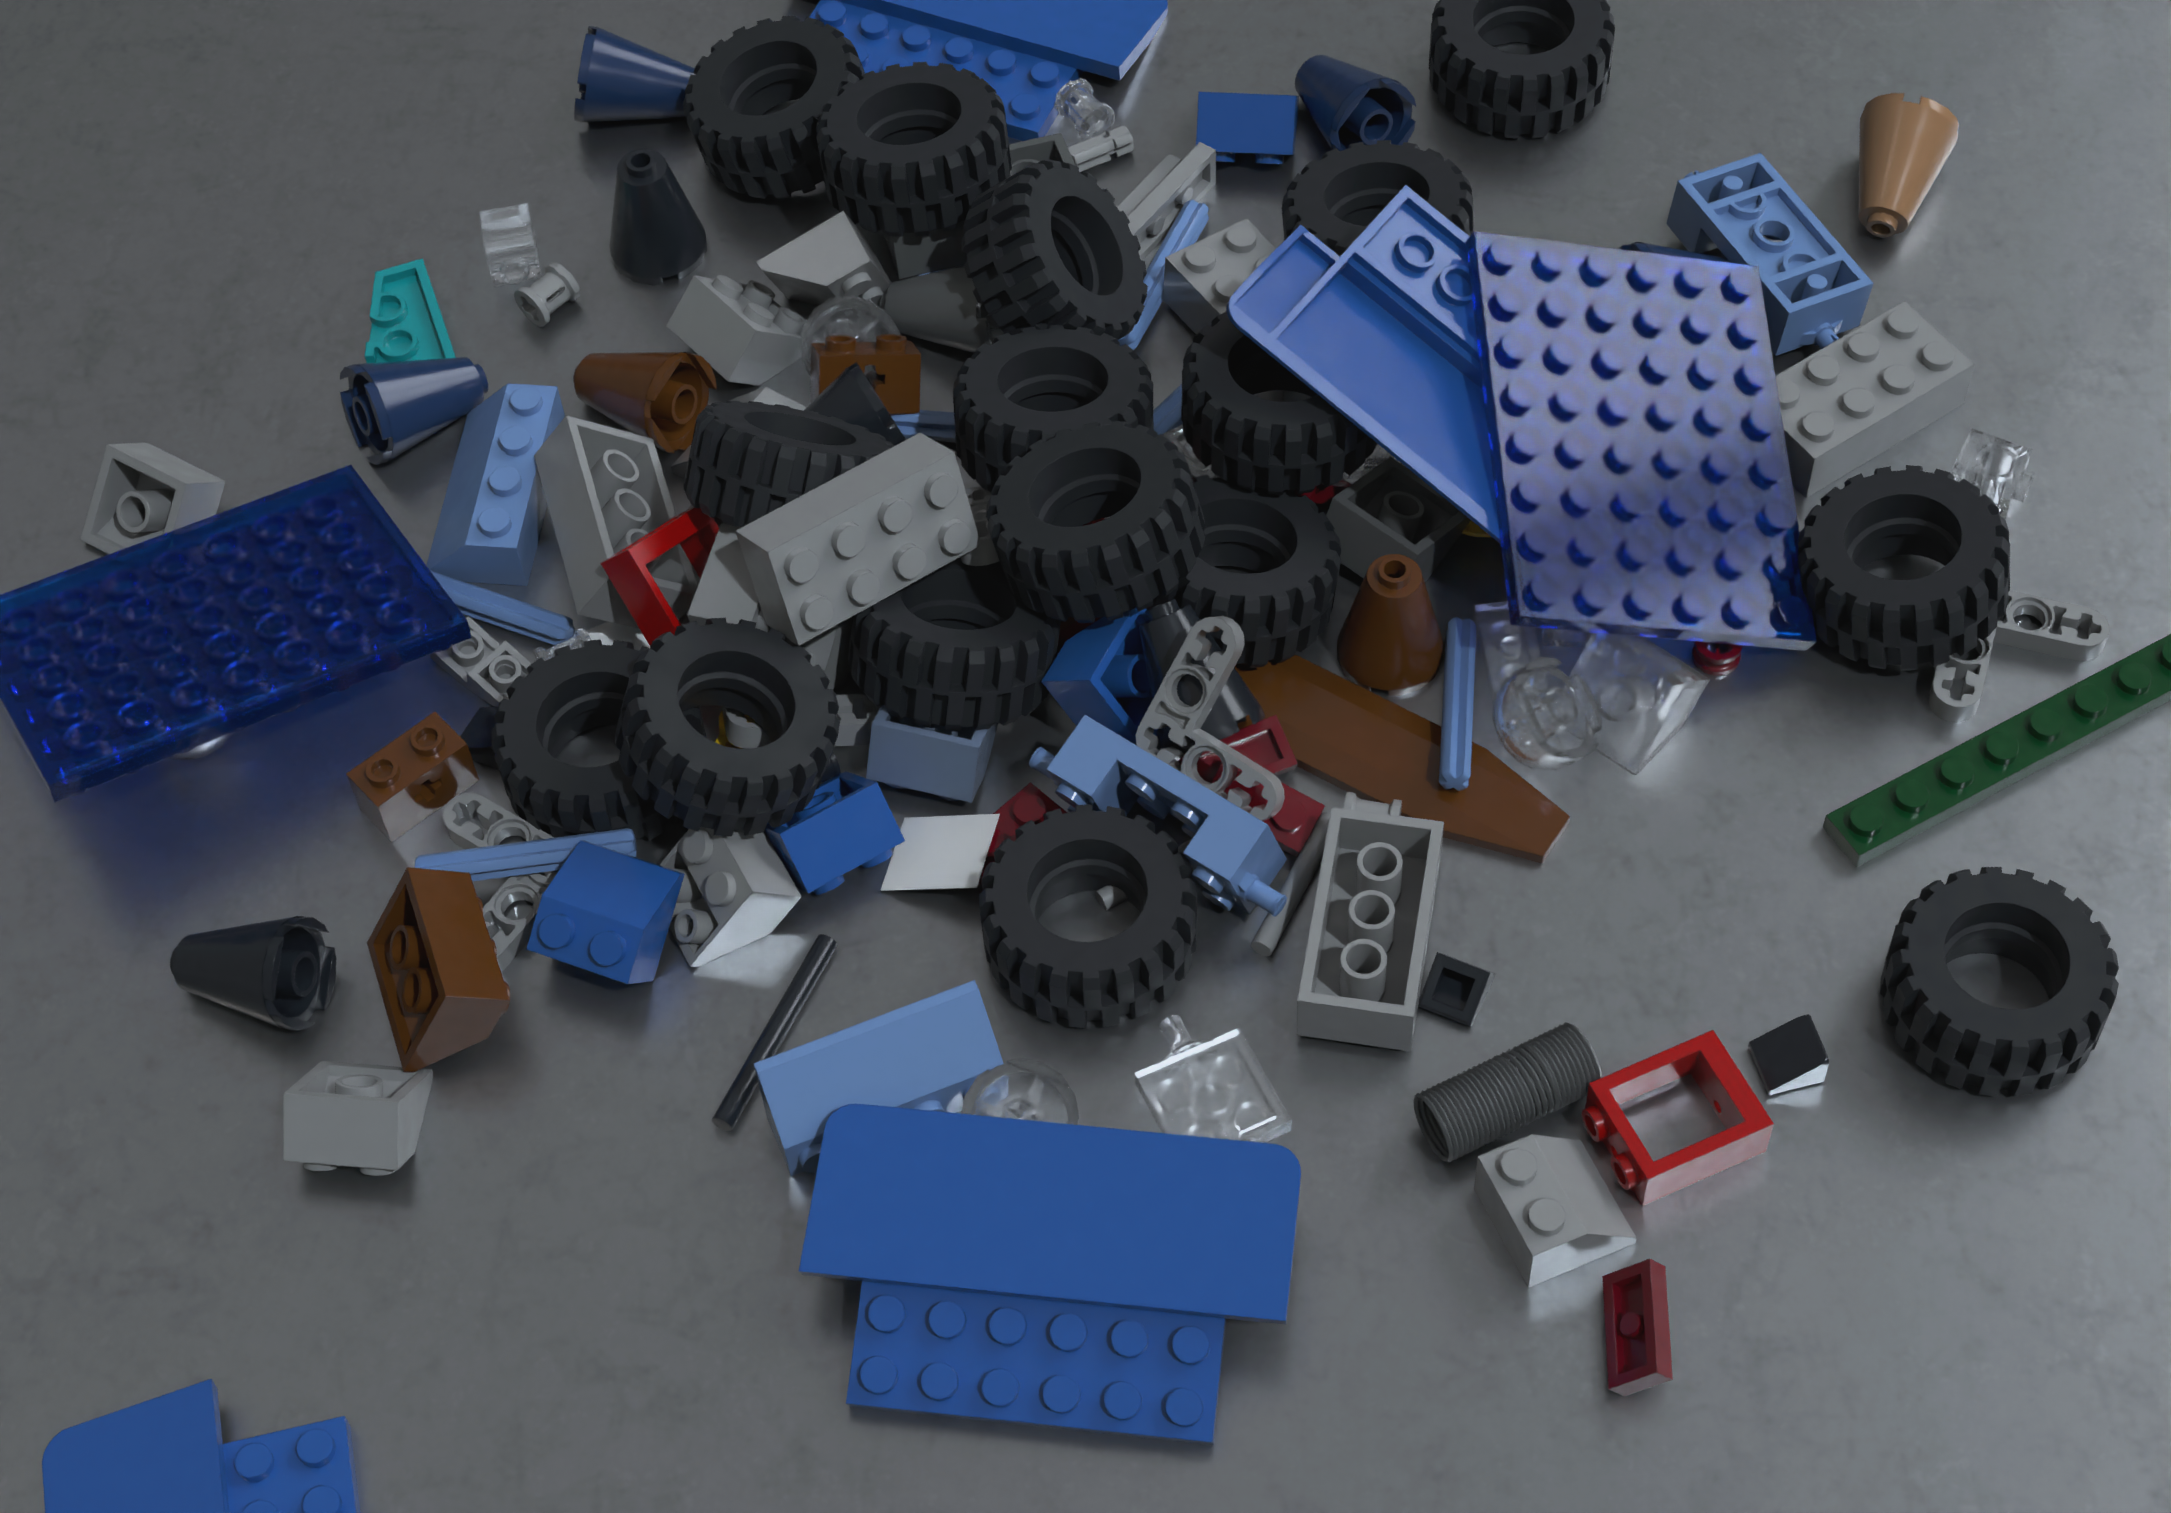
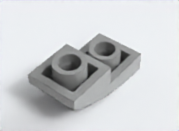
[430,616,532,707]

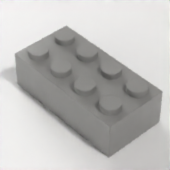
[1163,218,1312,402]
[1739,301,1974,498]
[534,415,698,628]
[735,433,981,646]
[1297,807,1444,1051]

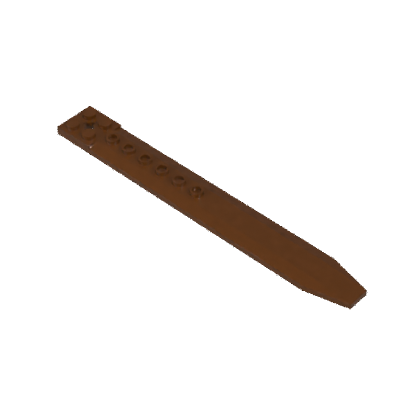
[1060,617,1570,863]

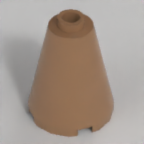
[1858,93,1959,237]

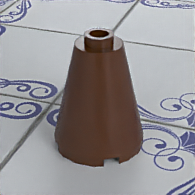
[573,352,716,453]
[1337,554,1444,696]

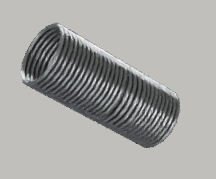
[1413,1022,1602,1163]

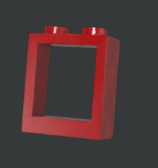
[600,507,719,647]
[1582,1030,1774,1206]

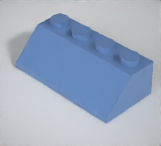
[425,383,565,586]
[753,980,1008,1176]

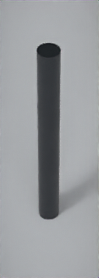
[712,934,838,1131]

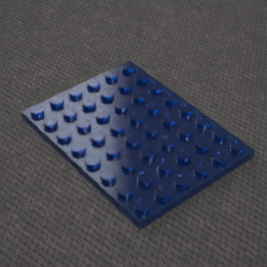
[1466,231,1817,651]
[0,465,472,803]

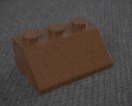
[367,867,510,1072]

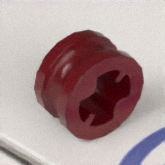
[1692,621,1743,676]

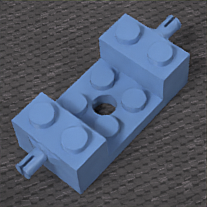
[1666,153,1874,356]
[1029,715,1287,917]

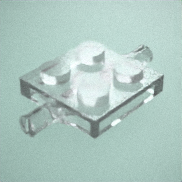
[1135,1015,1292,1143]

